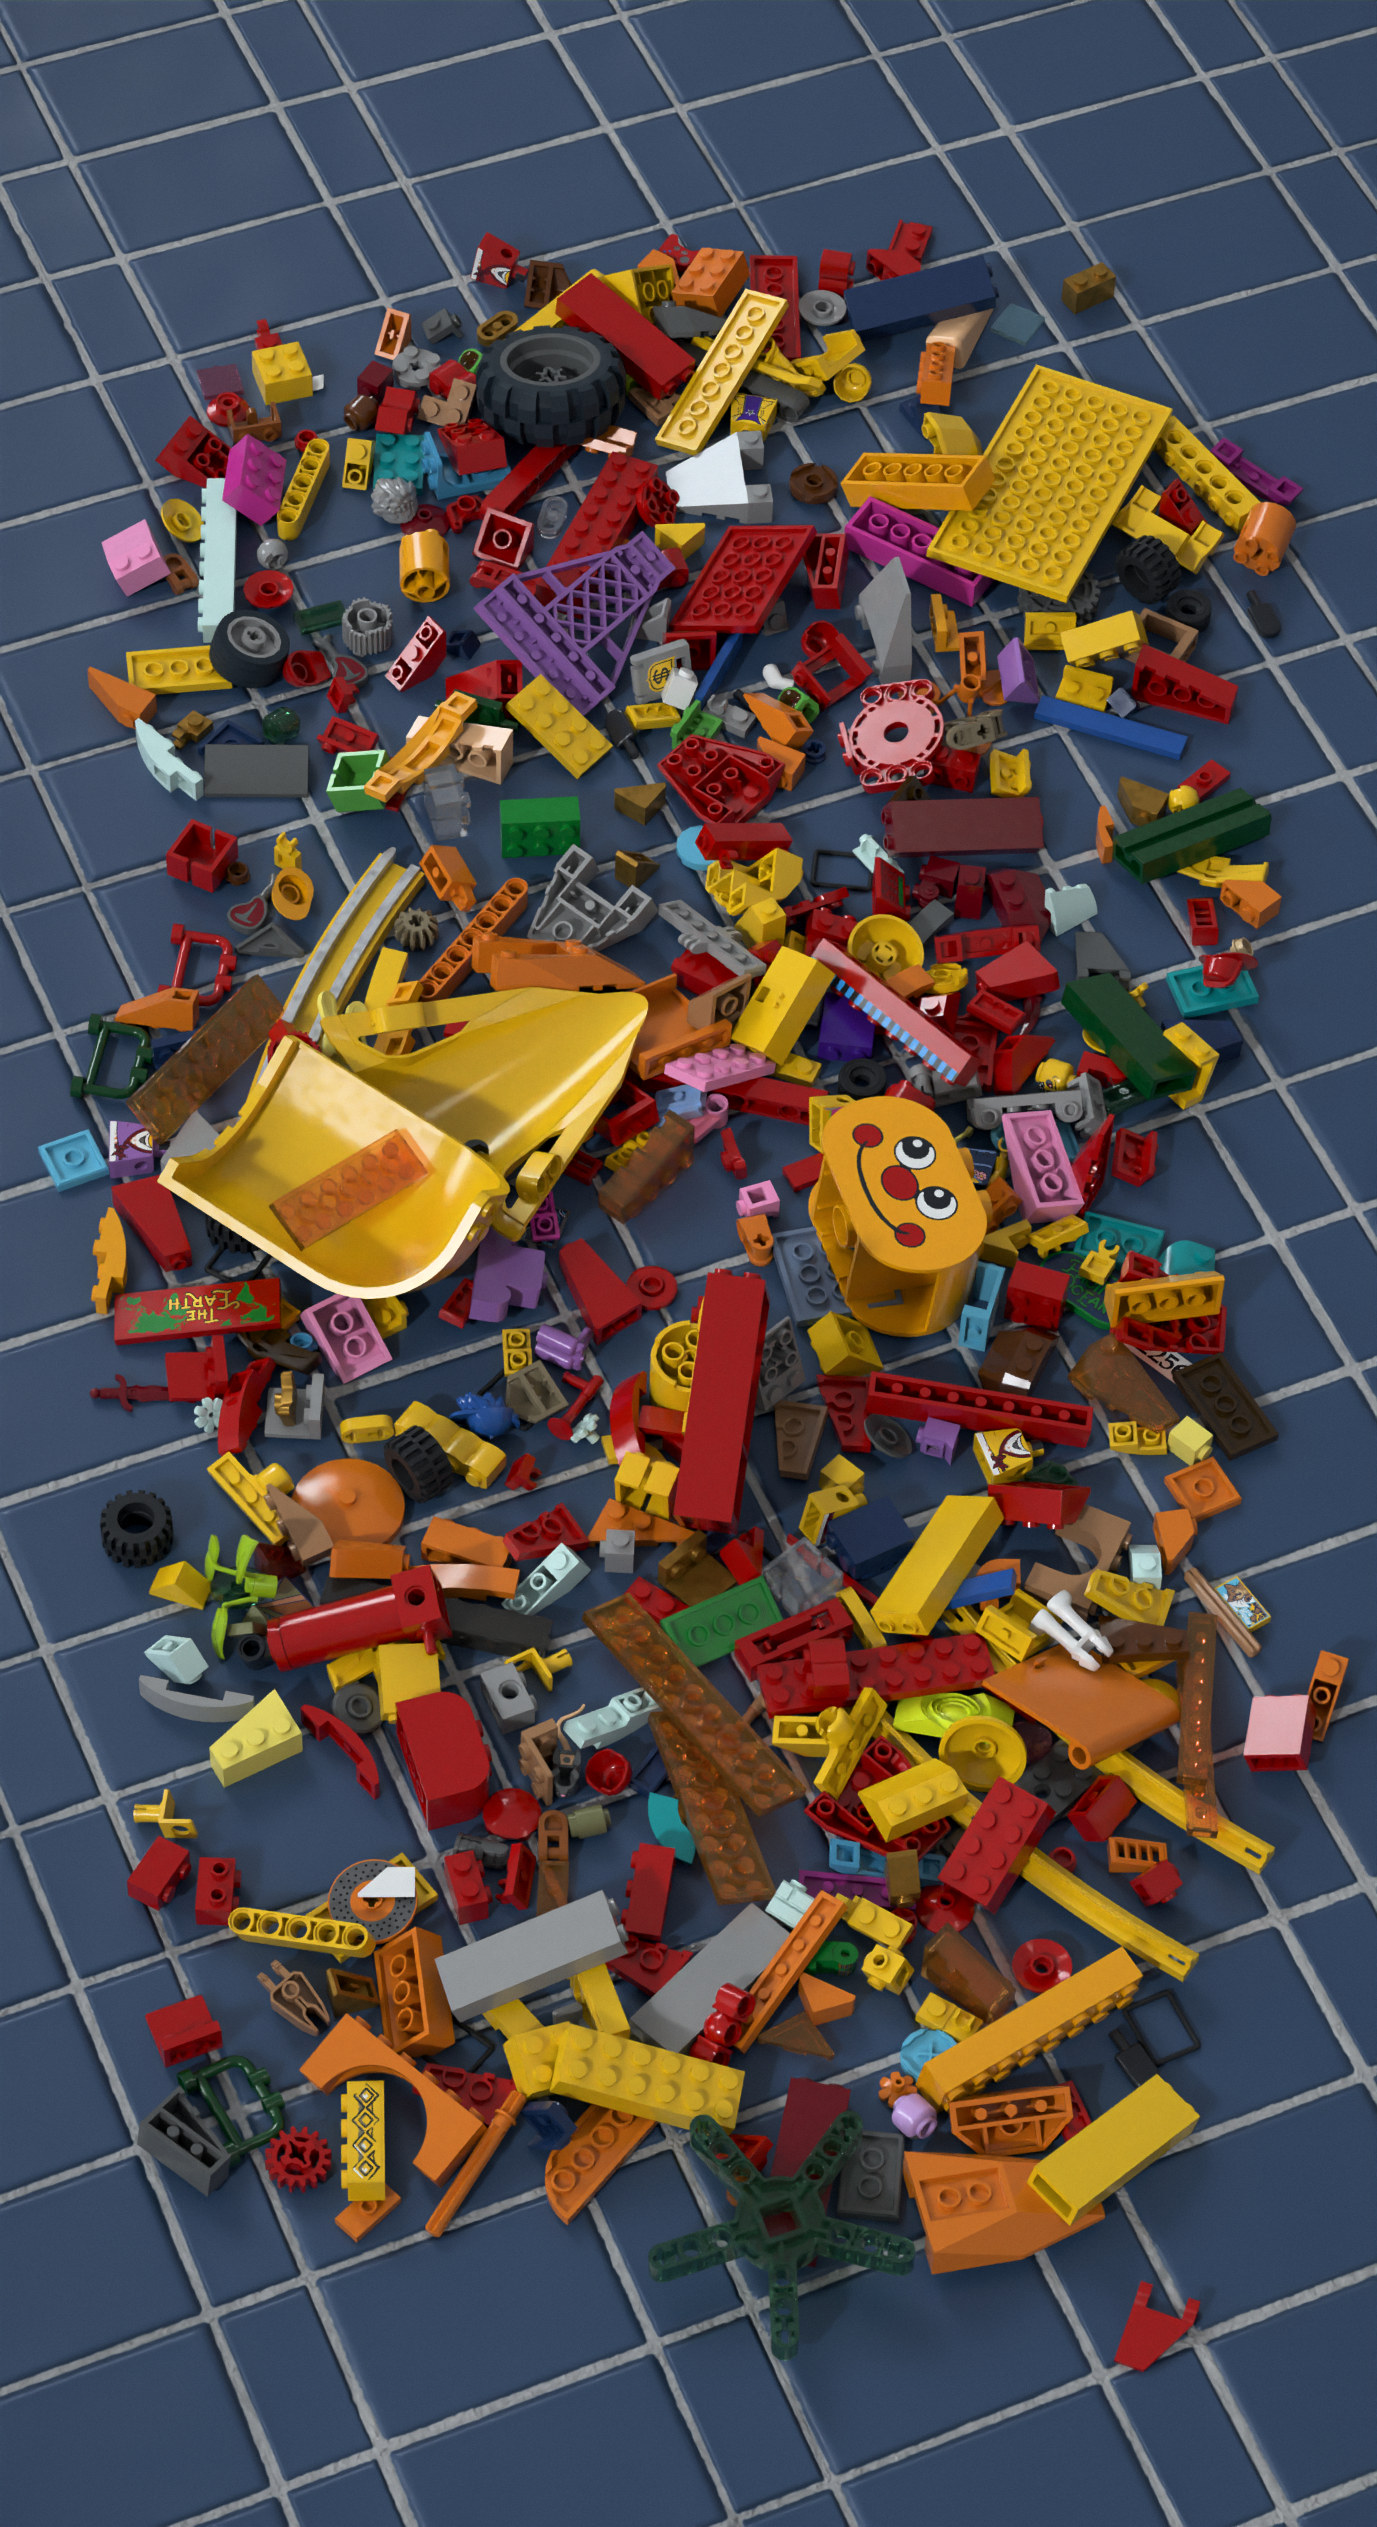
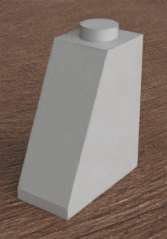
[160,1111,219,1174]

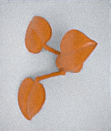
[897,670,1008,756]

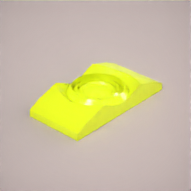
[893,1692,1015,1744]

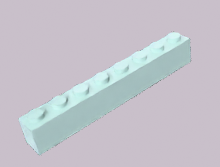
[198,478,237,643]

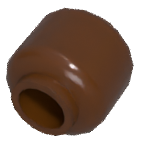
[343,394,379,431]

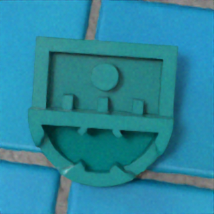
[1157,1240,1215,1275]

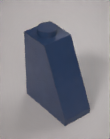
[1160,1019,1243,1065]

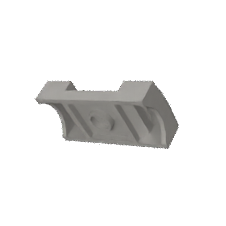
[966,1090,1083,1131]

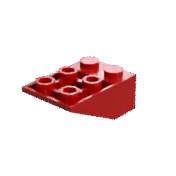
[155,415,231,488]
[437,418,507,475]
[445,660,523,719]

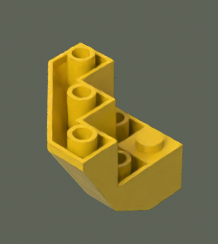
[921,412,984,456]

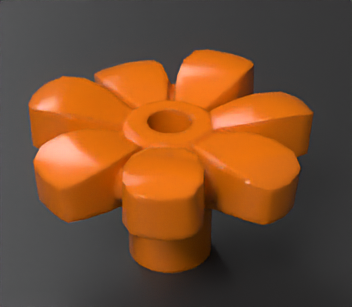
[878,2071,917,2108]

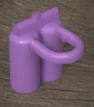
[534,1324,592,1371]

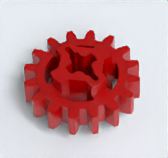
[265,2126,332,2193]

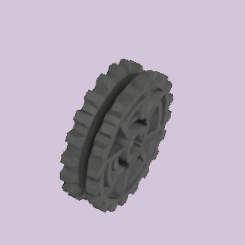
[1017,569,1100,628]

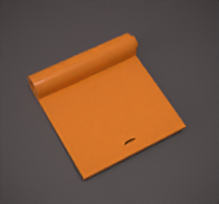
[982,1644,1180,1770]

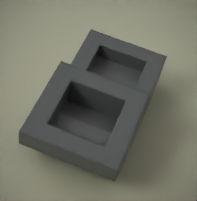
[909,899,954,949]

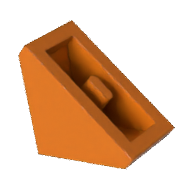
[374,307,412,360]
[798,1972,856,2027]

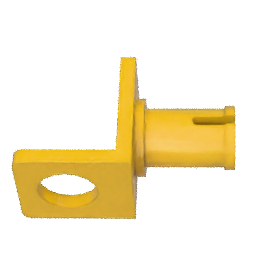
[504,1647,573,1692]
[133,1789,198,1838]

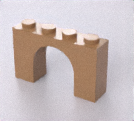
[1024,1504,1133,1623]

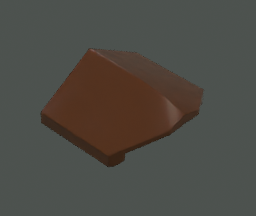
[524,260,572,309]

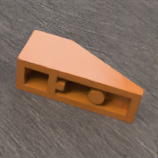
[87,666,157,729]

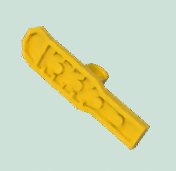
[691,336,826,397]

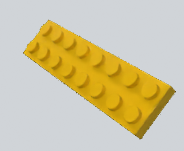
[655,289,789,455]

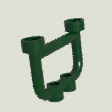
[70,1013,153,1099]
[176,2055,285,2168]

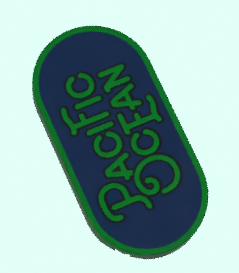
[1040,1251,1118,1330]

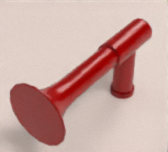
[547,1371,604,1440]

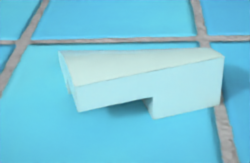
[1045,884,1098,937]

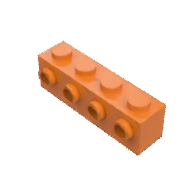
[916,342,956,406]

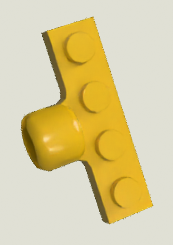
[207,1452,294,1548]
[813,1687,888,1801]

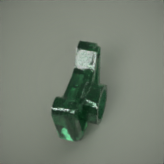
[1024,1460,1079,1486]

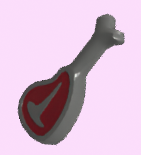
[313,634,369,689]
[227,873,278,936]

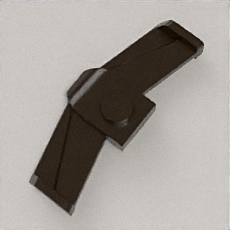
[235,1328,322,1375]

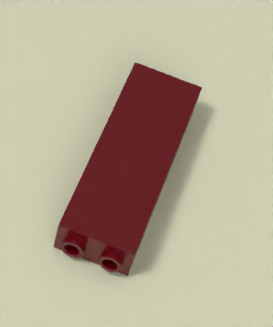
[881,797,1044,858]
[755,2077,851,2268]

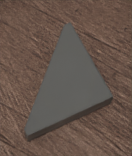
[235,922,304,958]

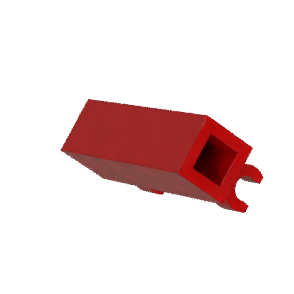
[695,823,793,869]

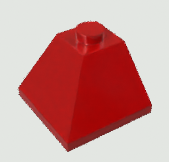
[909,992,961,1035]

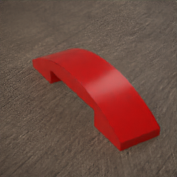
[934,925,1041,964]
[610,1370,647,1466]
[301,1704,380,1800]

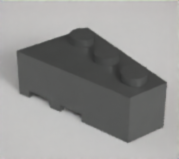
[137,2086,231,2197]

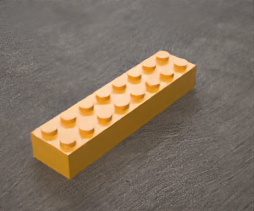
[915,1946,1143,2114]

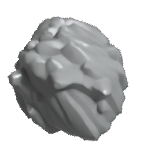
[371,477,418,524]

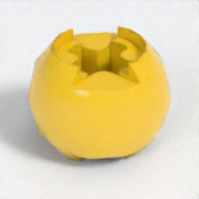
[1167,786,1199,814]

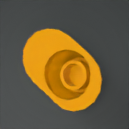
[271,867,314,920]

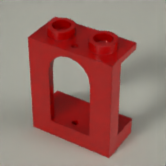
[791,633,874,712]

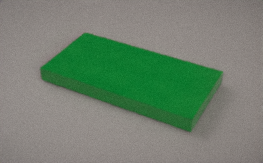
[659,1575,784,1674]

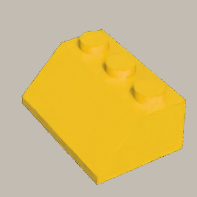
[858,1758,968,1843]

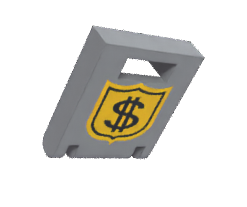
[630,638,692,704]

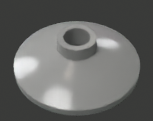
[799,290,846,326]

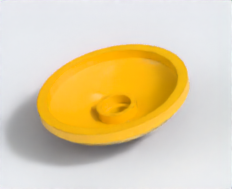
[939,1716,1027,1792]

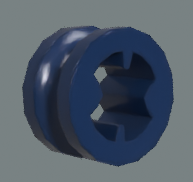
[803,739,826,765]

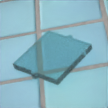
[990,303,1045,346]

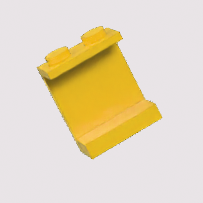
[1163,1022,1220,1110]

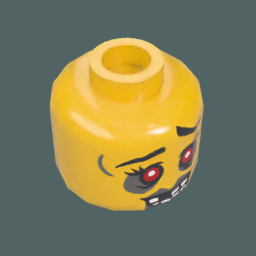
[1035,1058,1077,1092]

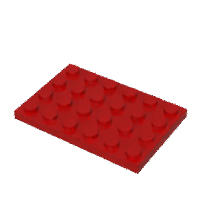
[669,525,817,634]

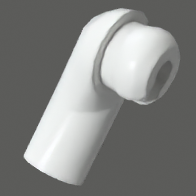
[763,664,795,690]

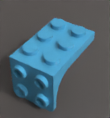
[421,432,511,500]

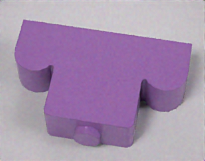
[469,1226,548,1322]

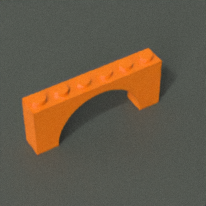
[299,2013,487,2188]

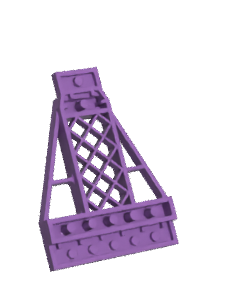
[473,531,676,716]

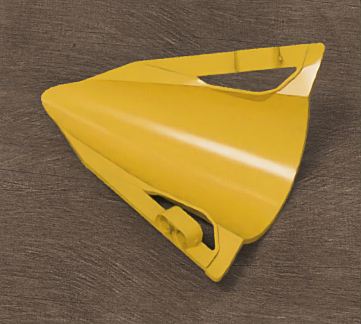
[320,987,648,1242]

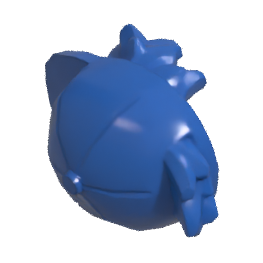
[449,1392,520,1440]

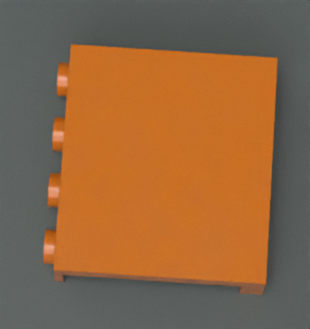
[628,973,732,1080]

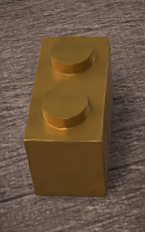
[1061,262,1116,314]

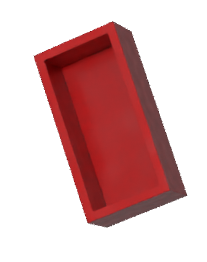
[937,1776,1056,1914]

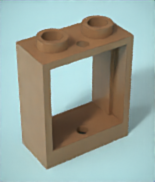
[1120,608,1199,664]

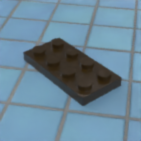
[1172,1352,1279,1461]

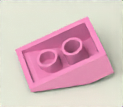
[101,519,171,597]
[300,1294,392,1385]

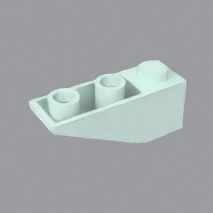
[501,1542,591,1624]

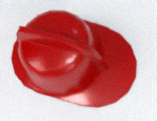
[1199,952,1258,988]

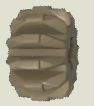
[394,906,439,951]

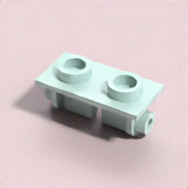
[852,834,904,874]

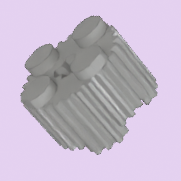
[342,597,393,657]

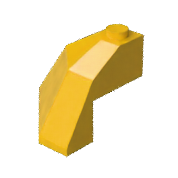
[705,848,803,916]

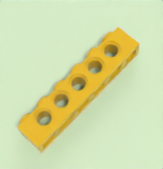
[1153,416,1261,534]

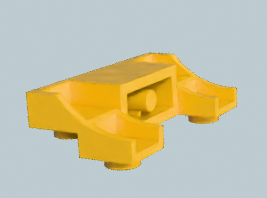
[1112,485,1225,575]

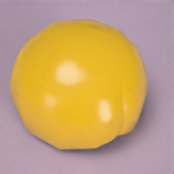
[833,363,872,403]

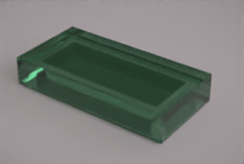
[293,600,345,636]

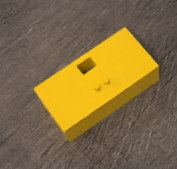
[731,946,835,1066]

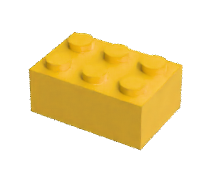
[1060,610,1149,669]

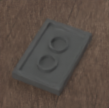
[836,2128,905,2223]

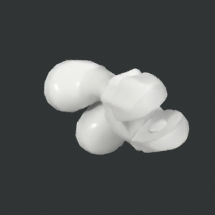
[1029,1590,1114,1672]

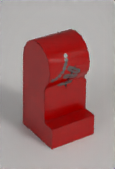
[1076,1051,1127,1092]

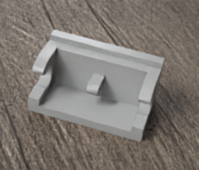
[1067,1072,1107,1139]

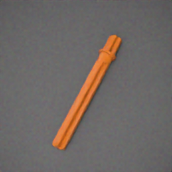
[425,2090,526,2237]

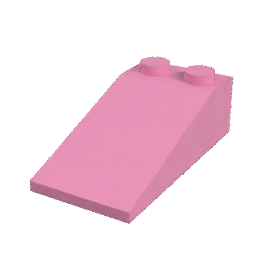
[1002,1110,1085,1224]

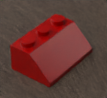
[988,1481,1091,1530]

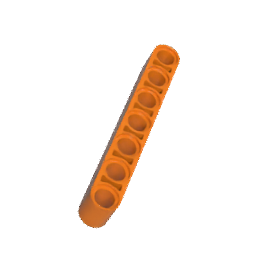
[418,878,528,1002]

